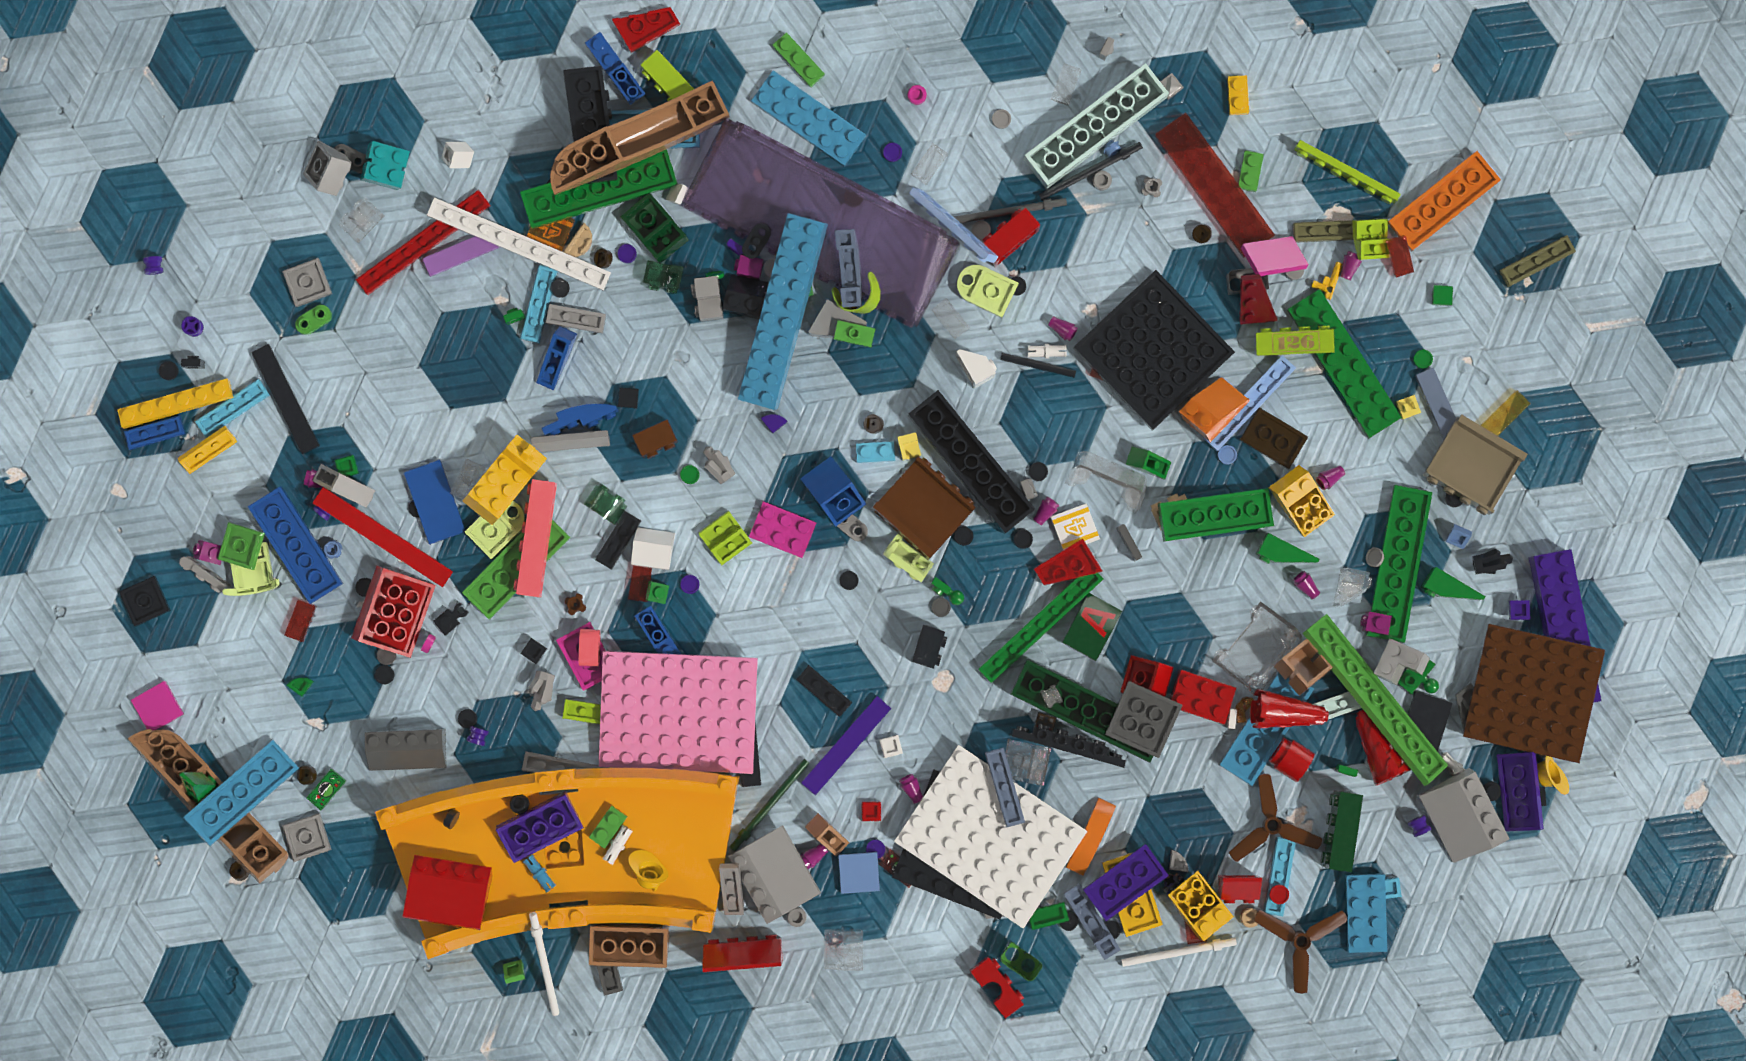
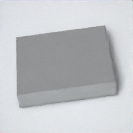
[283,258,332,307]
[282,813,332,862]

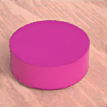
[908,85,927,105]
[421,634,436,654]

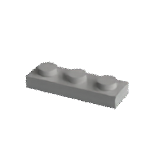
[546,304,606,334]
[719,863,744,915]

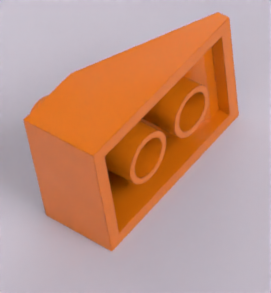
[1179,377,1250,443]

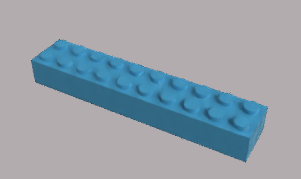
[738,213,828,410]

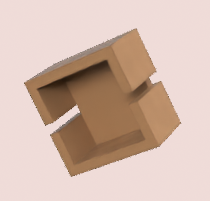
[1274,639,1333,696]

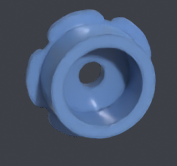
[1103,140,1121,157]
[323,540,342,559]

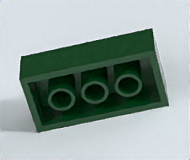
[1320,790,1363,873]

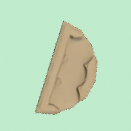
[564,222,592,257]

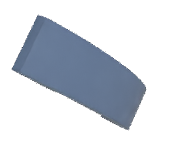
[835,229,862,307]
[1063,883,1121,960]

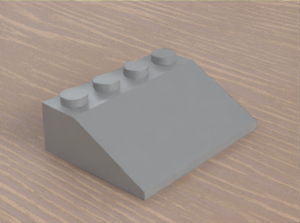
[1418,768,1509,863]
[728,825,821,924]

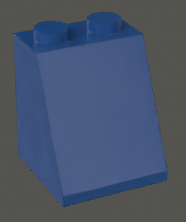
[800,456,866,527]

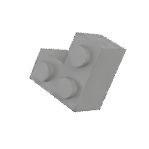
[691,276,724,322]
[1374,639,1430,685]

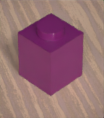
[734,255,764,280]

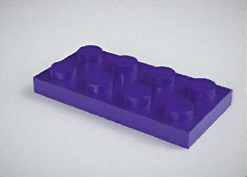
[1497,752,1544,832]
[1083,844,1169,921]

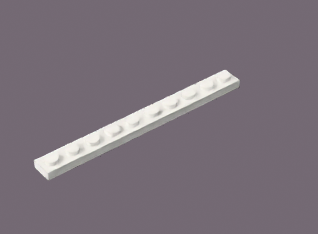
[427,198,611,291]

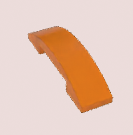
[1066,798,1116,876]

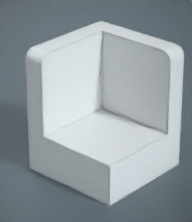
[441,142,474,168]

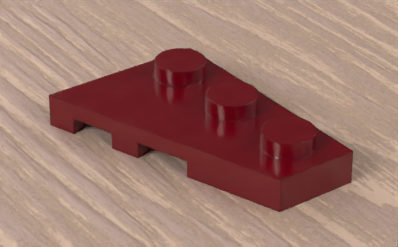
[1239,274,1278,325]

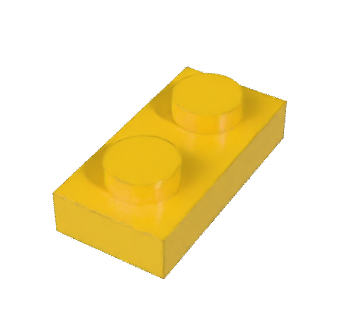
[1227,75,1249,115]

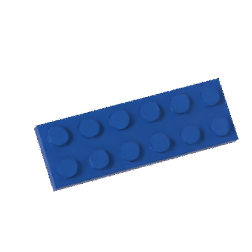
[248,486,344,604]

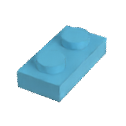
[856,441,895,463]

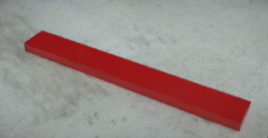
[356,190,491,295]
[313,487,454,588]

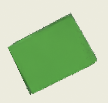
[999,941,1042,981]

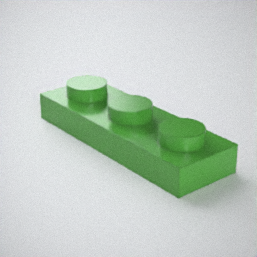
[773,32,825,88]

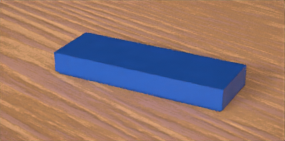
[124,416,186,450]

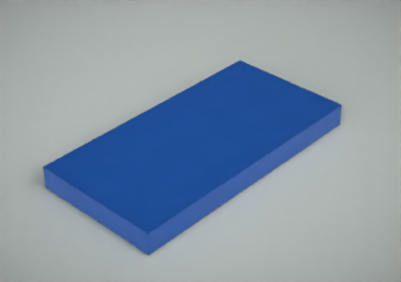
[404,460,466,545]

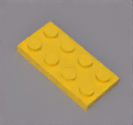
[1101,852,1163,937]

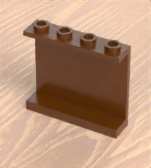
[871,456,976,560]

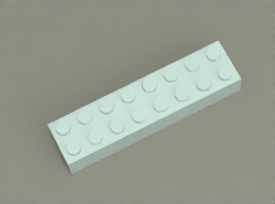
[1023,63,1169,190]

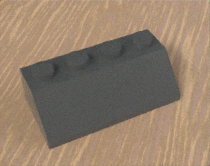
[365,729,447,771]

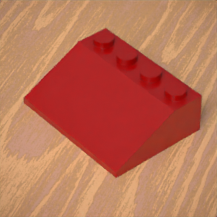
[352,565,436,658]
[403,855,493,930]
[702,934,783,972]

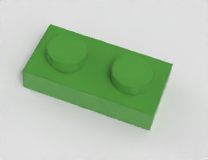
[1237,151,1264,192]
[589,806,628,849]

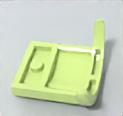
[883,534,934,582]
[222,542,280,596]

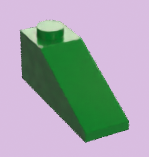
[1256,533,1320,564]
[1421,567,1486,600]
[179,772,217,805]

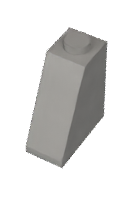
[808,299,867,339]
[313,464,375,508]

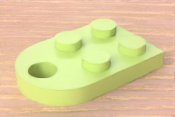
[957,265,1019,318]
[465,501,525,559]

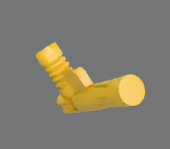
[1311,262,1343,300]

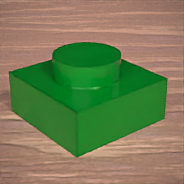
[503,308,525,325]
[645,581,669,604]

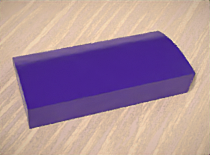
[496,791,584,863]

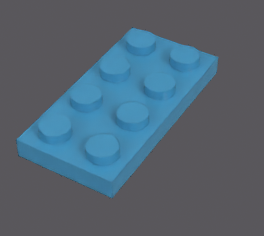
[1345,873,1387,953]

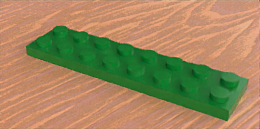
[520,149,678,229]
[1287,289,1402,439]
[1366,485,1433,643]

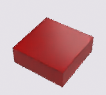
[862,802,881,821]

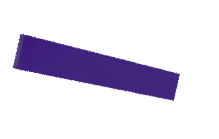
[801,696,892,796]

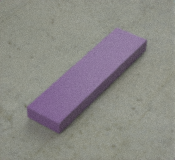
[423,237,501,277]

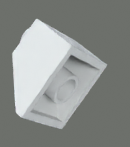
[955,349,997,389]

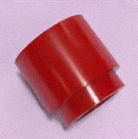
[1269,737,1315,782]

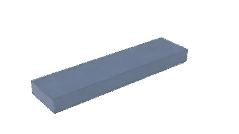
[1415,367,1456,440]
[985,747,1025,828]

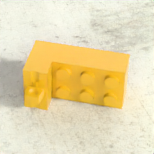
[462,435,547,525]

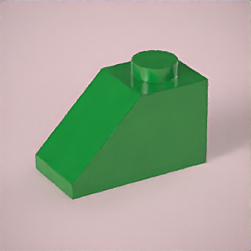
[1126,447,1171,480]

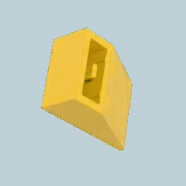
[1268,465,1335,537]
[1168,871,1234,941]

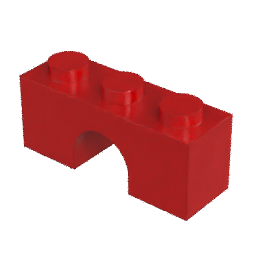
[970,956,1024,1019]

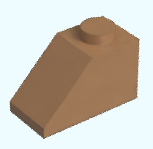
[805,813,849,857]

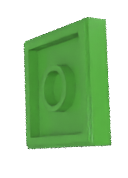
[218,522,265,570]

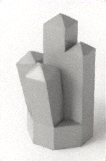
[703,446,736,484]
[528,671,555,711]

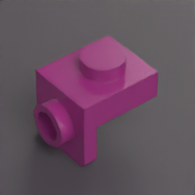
[193,540,222,565]
[1360,612,1392,635]

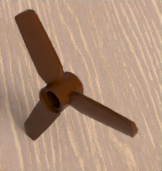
[1229,774,1322,862]
[1254,910,1348,994]

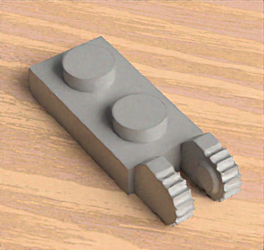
[180,556,231,593]

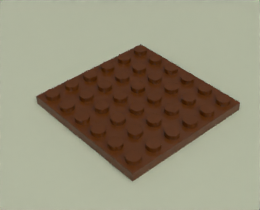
[1463,624,1605,764]

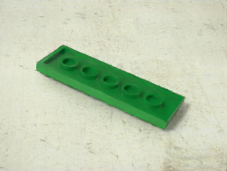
[1158,488,1274,542]

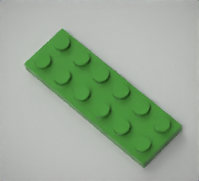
[462,519,571,620]

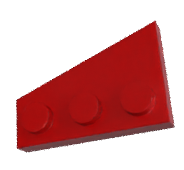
[612,7,680,53]
[1034,538,1104,586]

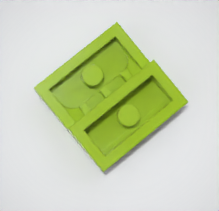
[1352,218,1392,260]
[698,510,752,565]

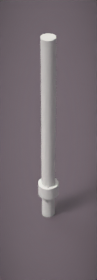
[529,912,559,1016]
[1121,938,1237,967]

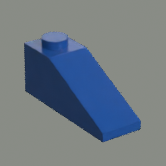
[536,326,577,390]

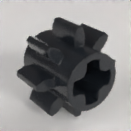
[1163,873,1185,894]

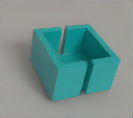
[360,141,410,190]

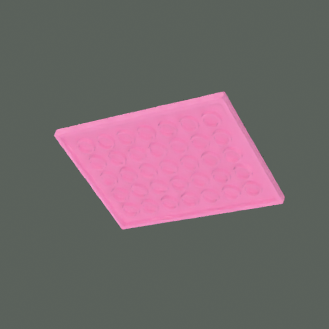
[599,651,758,774]

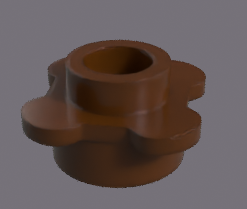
[565,594,586,615]

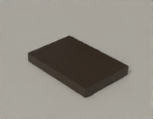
[1239,407,1308,470]

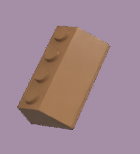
[589,923,669,968]

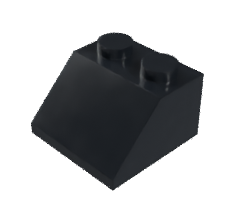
[722,274,769,319]
[912,625,947,669]

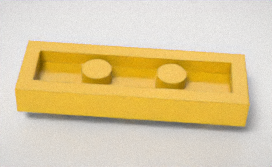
[178,426,237,474]

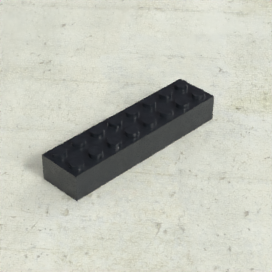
[908,390,1035,535]

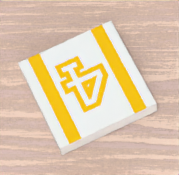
[1050,503,1100,550]

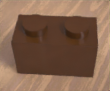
[632,420,678,459]

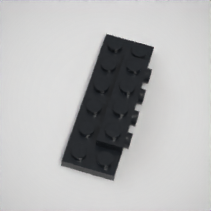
[563,66,618,185]
[1010,724,1126,768]

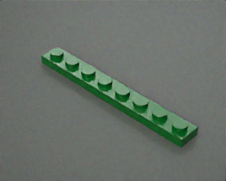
[978,573,1104,683]

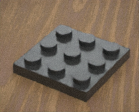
[1105,681,1182,758]

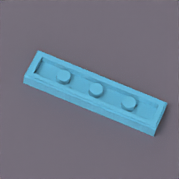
[520,265,558,344]
[195,379,270,438]
[1263,837,1296,917]

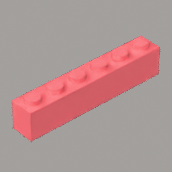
[514,479,557,598]

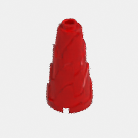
[1250,689,1329,729]
[1355,710,1411,786]

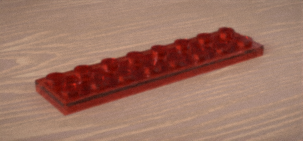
[1154,113,1275,258]

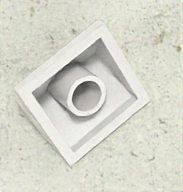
[631,527,675,570]

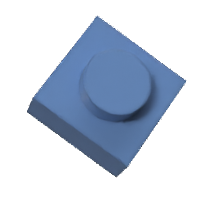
[1446,524,1472,549]

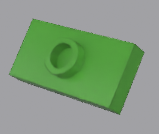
[834,320,875,348]

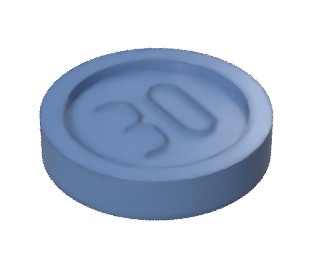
[1218,445,1237,465]

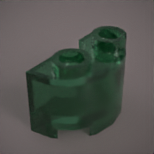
[643,260,684,294]
[584,483,627,525]

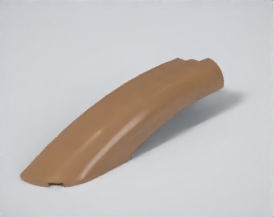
[551,80,730,195]
[128,729,288,884]

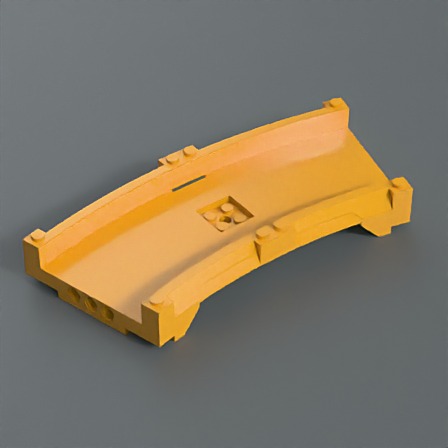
[375,768,739,959]

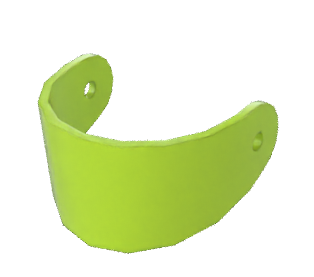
[832,272,881,314]

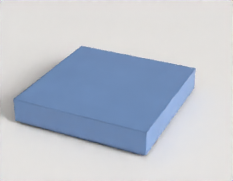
[839,852,880,894]

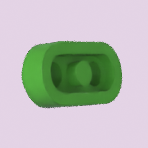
[295,305,332,335]

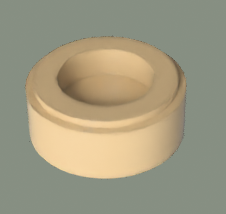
[1240,908,1258,928]

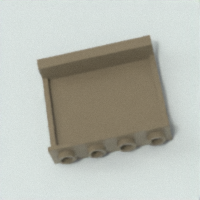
[1423,414,1528,515]

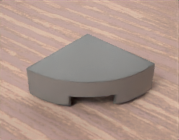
[1169,850,1188,872]

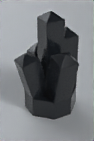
[1472,549,1513,575]

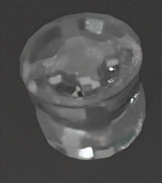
[1040,685,1063,708]

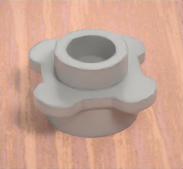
[1142,177,1162,197]

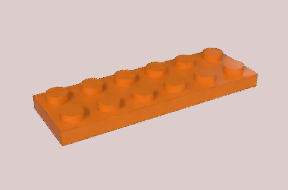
[1388,151,1501,252]

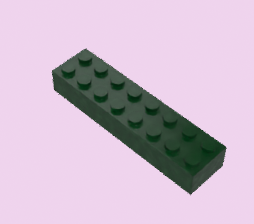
[1010,660,1153,763]

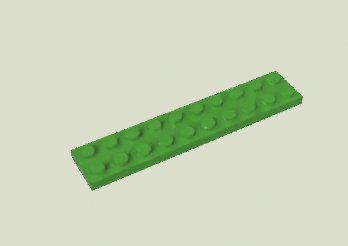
[1302,614,1448,786]

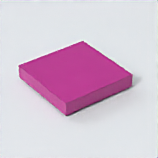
[131,681,184,730]

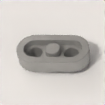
[837,514,868,541]

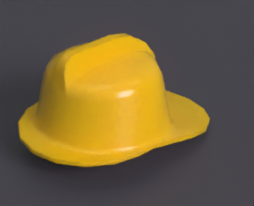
[1537,756,1569,795]
[628,850,668,891]

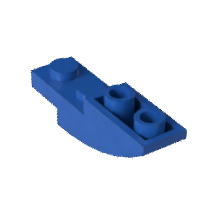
[585,32,645,105]
[542,404,619,436]
[635,606,682,654]

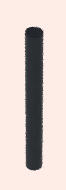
[1000,353,1076,378]

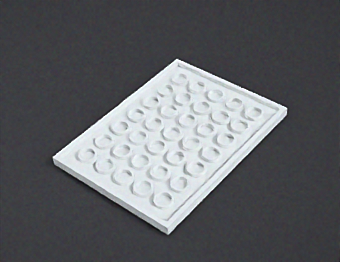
[894,745,1087,928]

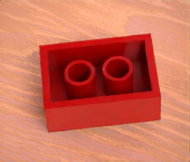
[982,208,1040,267]
[1170,670,1237,725]

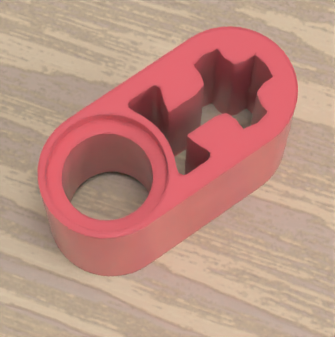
[579,629,601,666]

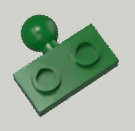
[931,577,964,605]
[1398,659,1439,695]

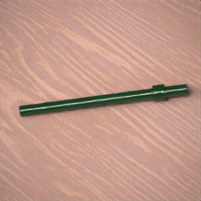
[729,759,810,852]

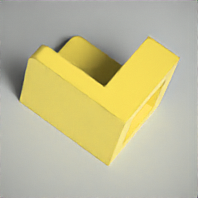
[897,432,921,461]

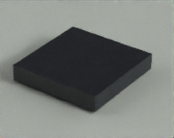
[119,576,171,627]

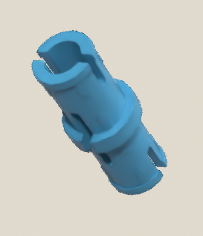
[523,854,556,893]

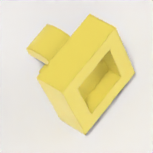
[1395,395,1421,420]

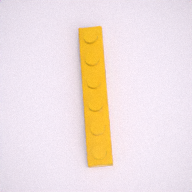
[118,378,233,429]

